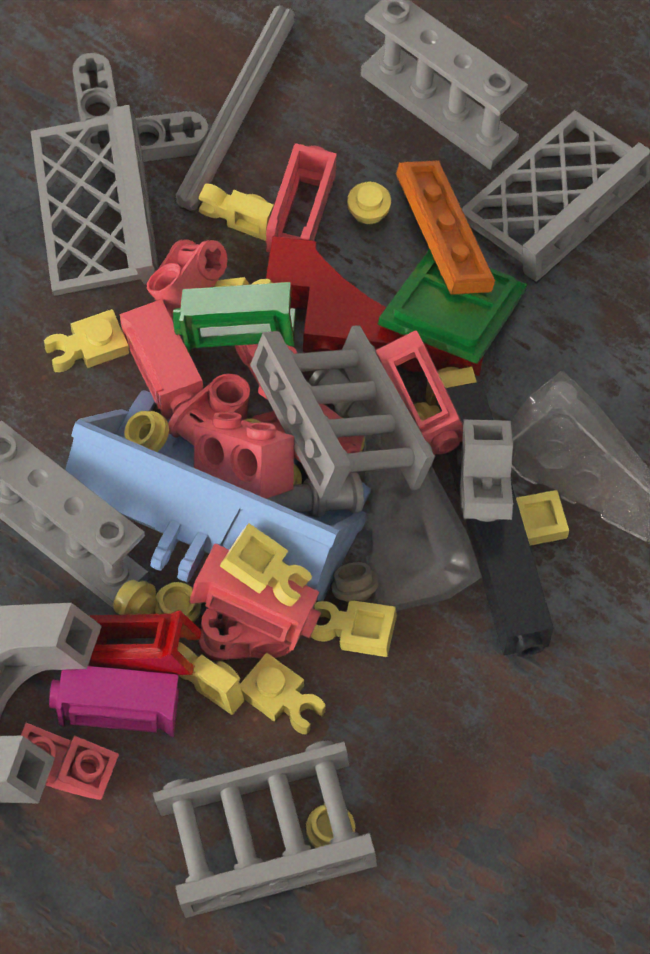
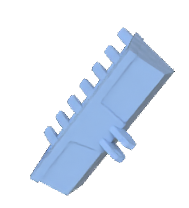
[65,390,371,601]

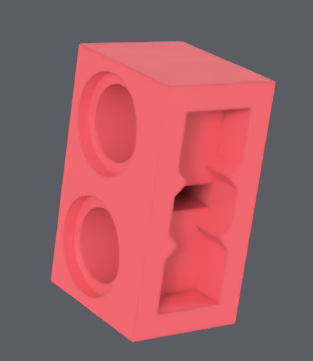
[194,412,294,499]

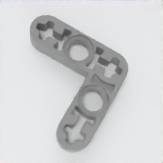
[73,53,208,167]

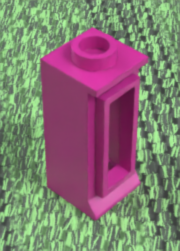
[49,666,179,737]

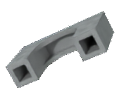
[0,603,102,803]

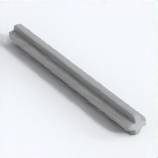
[176,5,295,211]

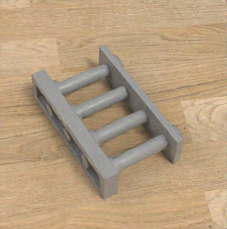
[361,0,528,170]
[250,325,435,500]
[0,420,149,609]
[153,741,377,918]

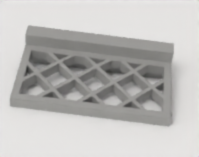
[31,105,159,296]
[461,110,650,282]

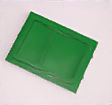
[377,249,528,364]

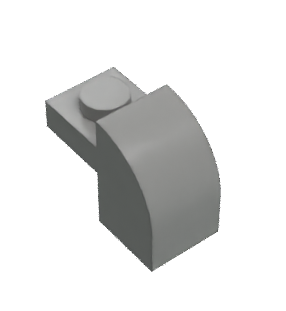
[461,419,513,522]

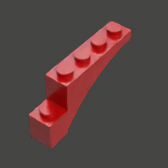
[266,236,483,376]

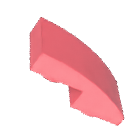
[20,722,119,800]

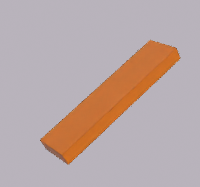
[396,161,495,295]

